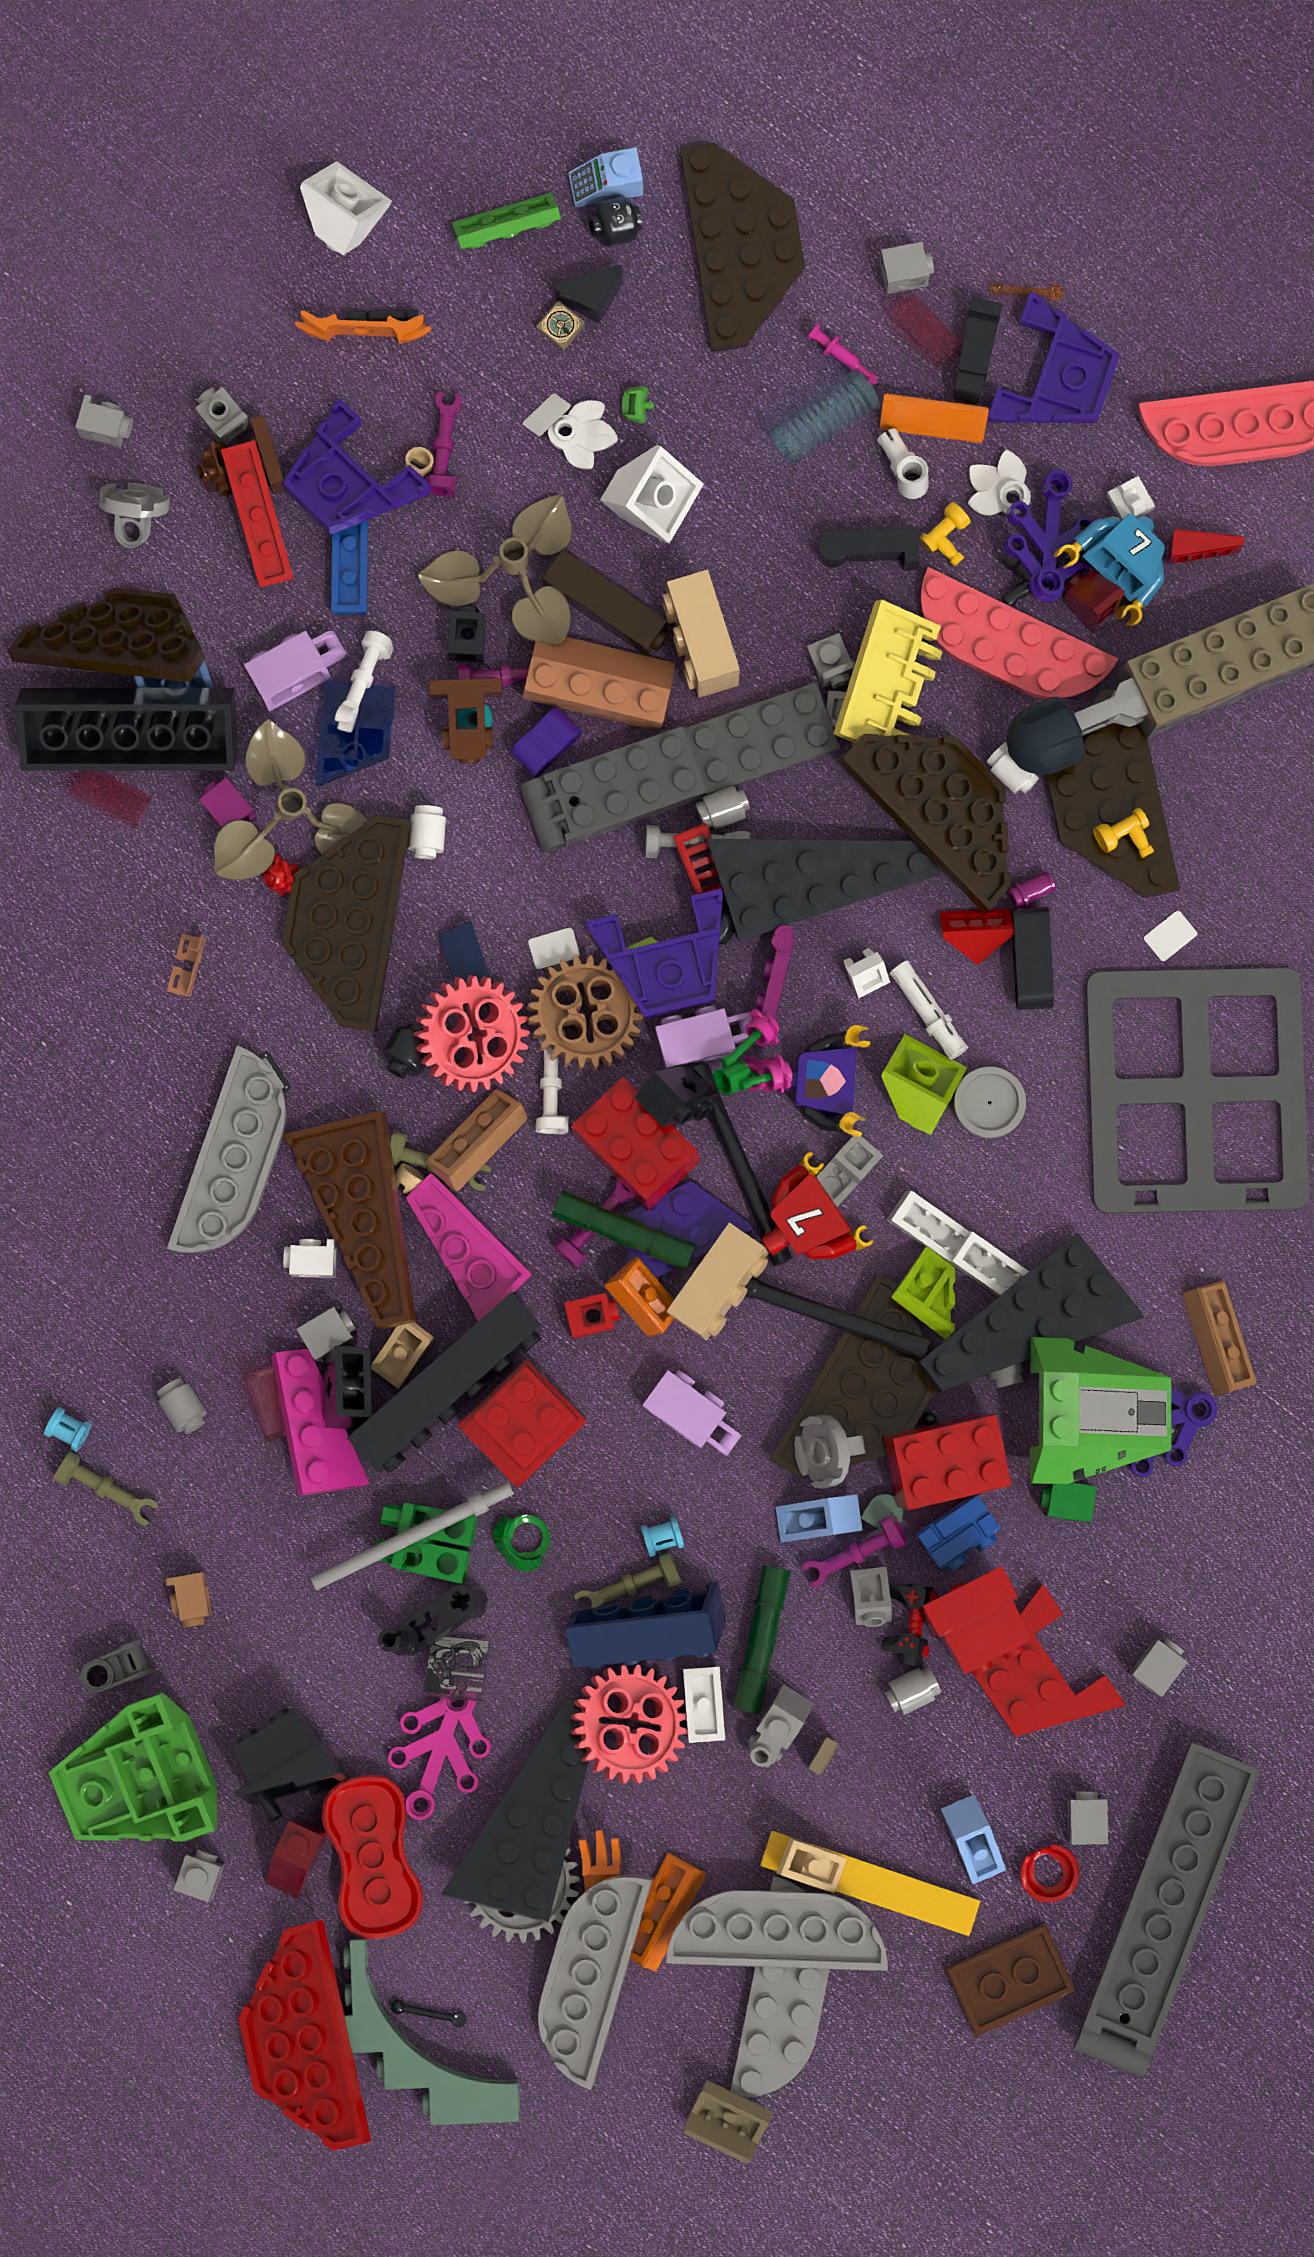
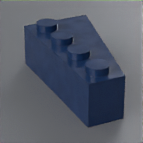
[565,1581,726,1669]

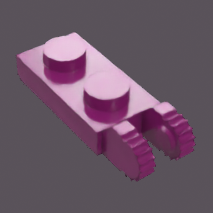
[755,924,795,1019]

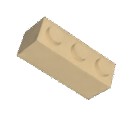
[667,1223,769,1341]

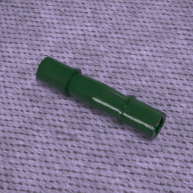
[552,1190,696,1271]
[732,1565,791,1714]

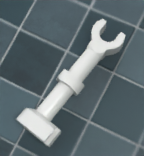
[335,631,394,733]
[536,1028,568,1134]

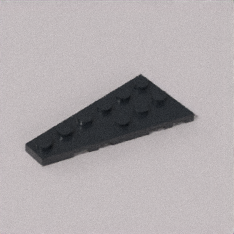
[705,839,940,941]
[916,1233,1145,1393]
[441,1697,600,1923]

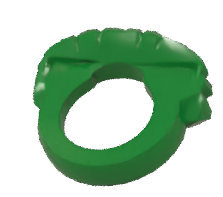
[493,1515,550,1572]

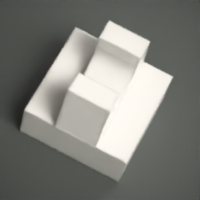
[1106,476,1155,520]
[844,948,890,998]

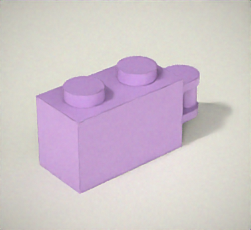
[244,631,346,712]
[655,1005,752,1069]
[642,1370,741,1456]

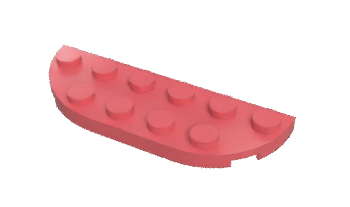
[1137,381,1314,466]
[920,567,1118,700]

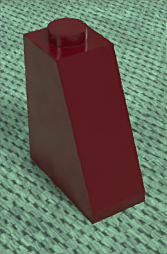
[265,1816,328,1898]

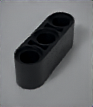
[1011,906,1054,1010]

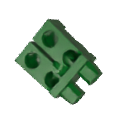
[376,1503,479,1584]

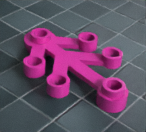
[388,1682,491,1820]

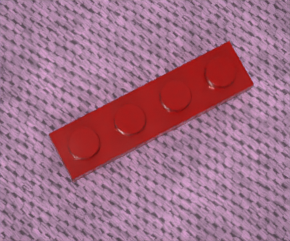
[220,440,294,588]

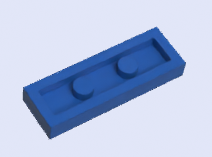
[331,519,369,615]

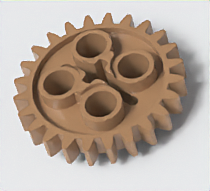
[527,955,643,1071]

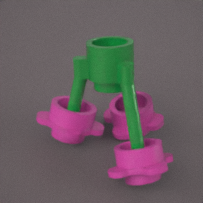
[713,1009,792,1096]

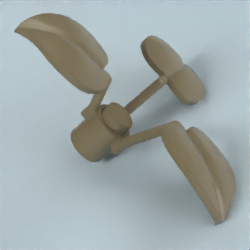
[418,495,572,645]
[214,720,367,880]

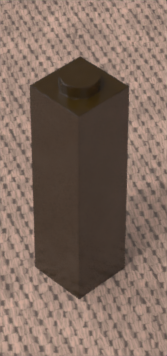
[542,550,669,656]

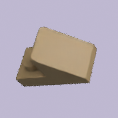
[371,1322,434,1389]
[777,1837,847,1893]

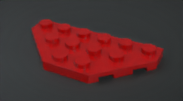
[238,1920,372,2151]

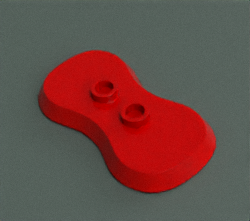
[322,1775,423,1939]

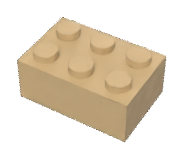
[662,569,740,698]

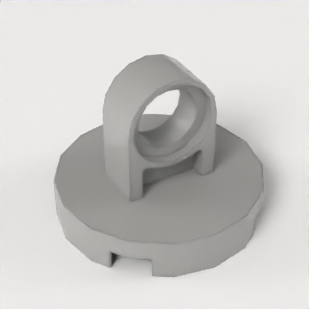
[98,483,170,548]
[794,1415,866,1489]

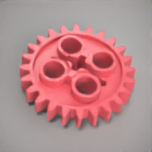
[414,975,530,1092]
[570,1664,688,1784]

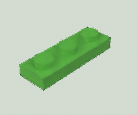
[452,193,561,249]

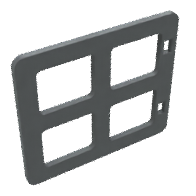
[1086,968,1309,1214]

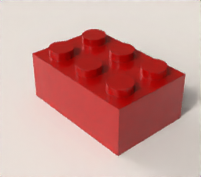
[571,1077,700,1210]
[883,1412,1012,1510]

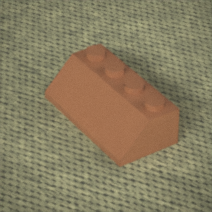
[522,637,675,732]

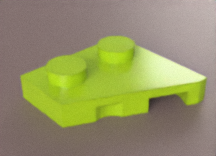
[891,1246,955,1340]

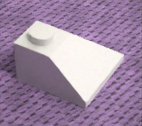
[300,161,392,255]
[600,445,704,543]

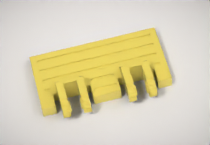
[833,600,942,743]

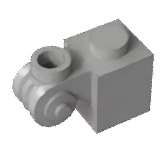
[747,1684,814,1768]

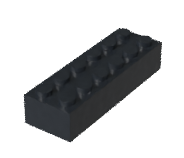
[15,688,238,771]
[347,1292,543,1473]

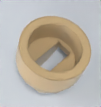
[405,447,434,478]
[395,1163,425,1194]

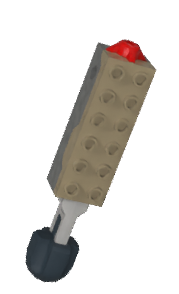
[1006,583,1314,775]

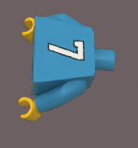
[1053,514,1165,626]

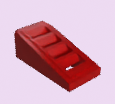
[1167,529,1245,564]
[673,823,721,895]

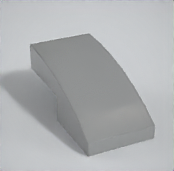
[817,1136,883,1207]

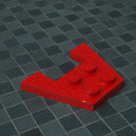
[974,1584,1126,1737]

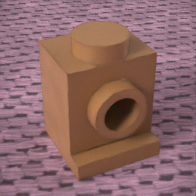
[166,1572,213,1628]

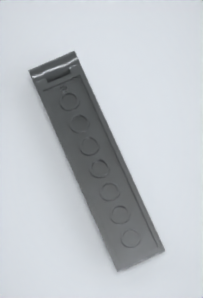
[520,682,840,853]
[1073,1742,1260,2078]

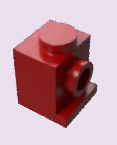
[564,1293,620,1340]

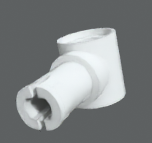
[877,428,929,499]

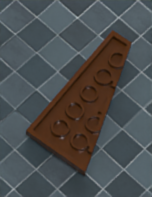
[283,1110,416,1329]

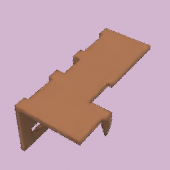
[167,933,206,997]

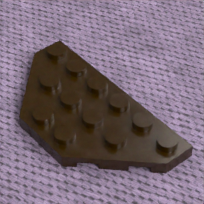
[680,143,805,352]
[8,588,206,682]
[1045,688,1180,898]
[837,734,1011,913]
[282,815,411,1032]
[769,1273,936,1478]

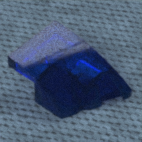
[315,681,396,786]

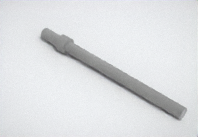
[311,1481,514,1590]

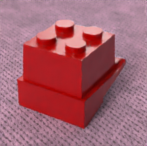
[457,1359,588,1488]
[923,1566,1031,1676]

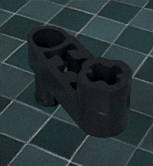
[378,1585,488,1656]

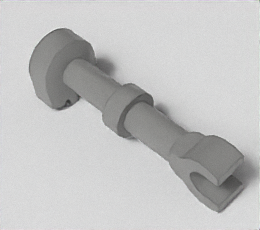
[645,825,750,858]

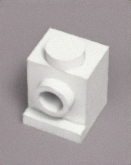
[283,1239,337,1278]

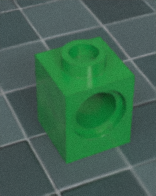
[1040,1483,1097,1523]

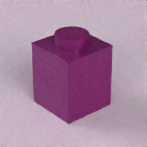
[199,777,257,829]

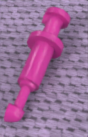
[807,324,878,385]

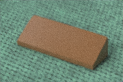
[425,1088,527,1191]
[1183,1281,1257,1396]

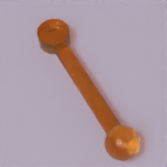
[990,282,1063,301]

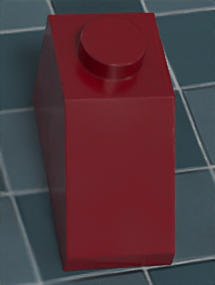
[1063,570,1125,632]

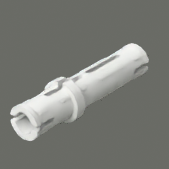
[889,960,969,1061]

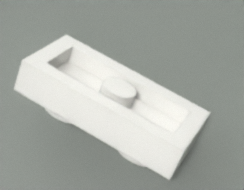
[683,1666,725,1743]

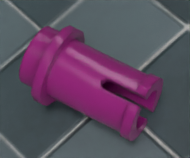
[1008,871,1056,908]

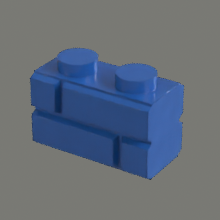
[915,1494,1001,1572]

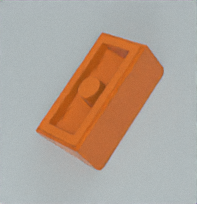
[605,1256,674,1337]

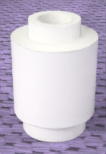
[987,742,1039,794]
[408,805,446,859]

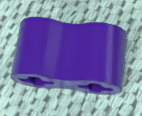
[510,706,583,778]

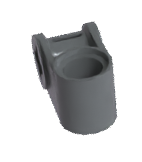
[81,1639,155,1693]

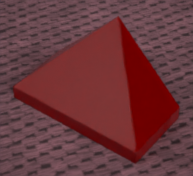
[940,908,1014,965]

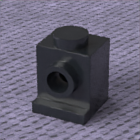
[447,607,486,663]

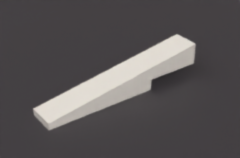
[886,1191,1029,1296]

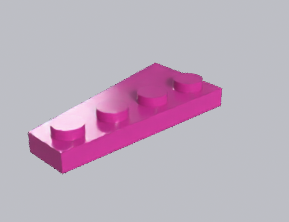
[406,1173,532,1321]
[271,1349,370,1496]

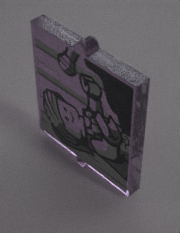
[422,1634,491,1702]

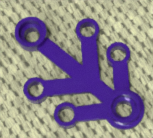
[1003,470,1093,603]
[1130,1387,1217,1477]

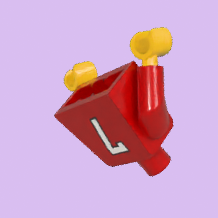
[761,1152,873,1260]

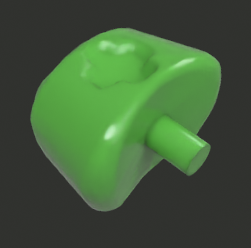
[622,386,654,424]

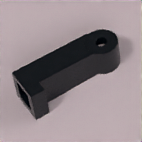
[953,297,1003,404]
[817,527,919,570]

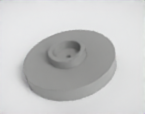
[954,1067,1026,1139]

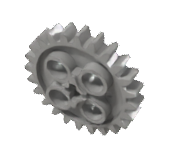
[464,1848,580,1943]

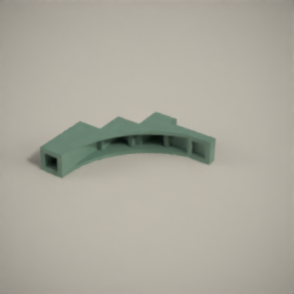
[343,1937,521,2126]

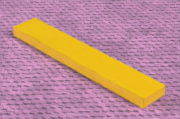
[760,1830,980,1936]

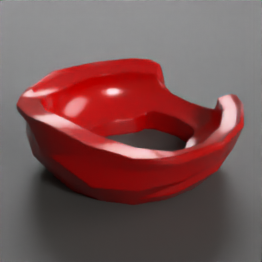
[1020,1844,1080,1902]

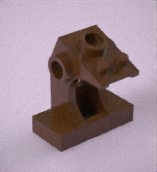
[196,415,284,496]
[429,678,503,764]

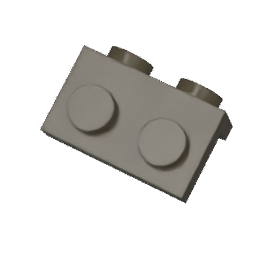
[683,2080,773,2164]

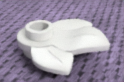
[548,400,618,469]
[968,450,1031,516]

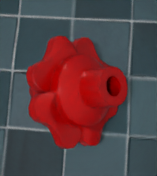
[262,854,299,896]

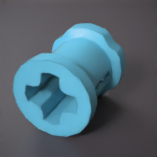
[44,1407,92,1452]
[641,1516,684,1557]

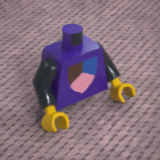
[785,1025,870,1137]

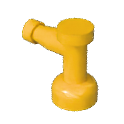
[919,502,971,567]
[1093,807,1154,858]

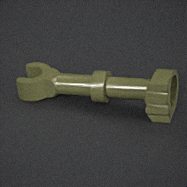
[390,1131,491,1192]
[53,1451,160,1526]
[574,1552,683,1608]

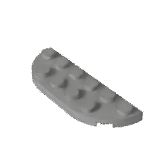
[167,1046,287,1253]
[538,1874,653,2090]
[730,1875,830,2097]
[666,1890,888,1971]

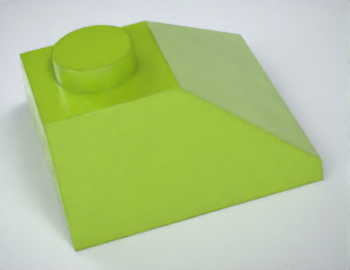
[881,1034,968,1135]

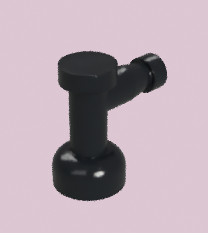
[1001,547,1049,607]

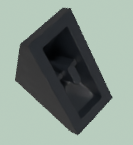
[553,264,623,324]

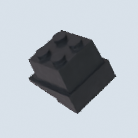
[231,1708,350,1822]

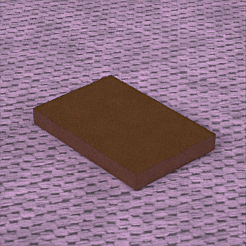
[945,1922,1076,2037]

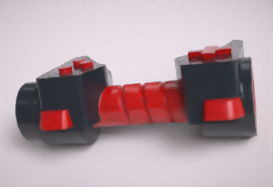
[881,1584,937,1667]

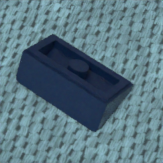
[439,921,492,986]

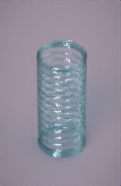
[770,370,880,465]

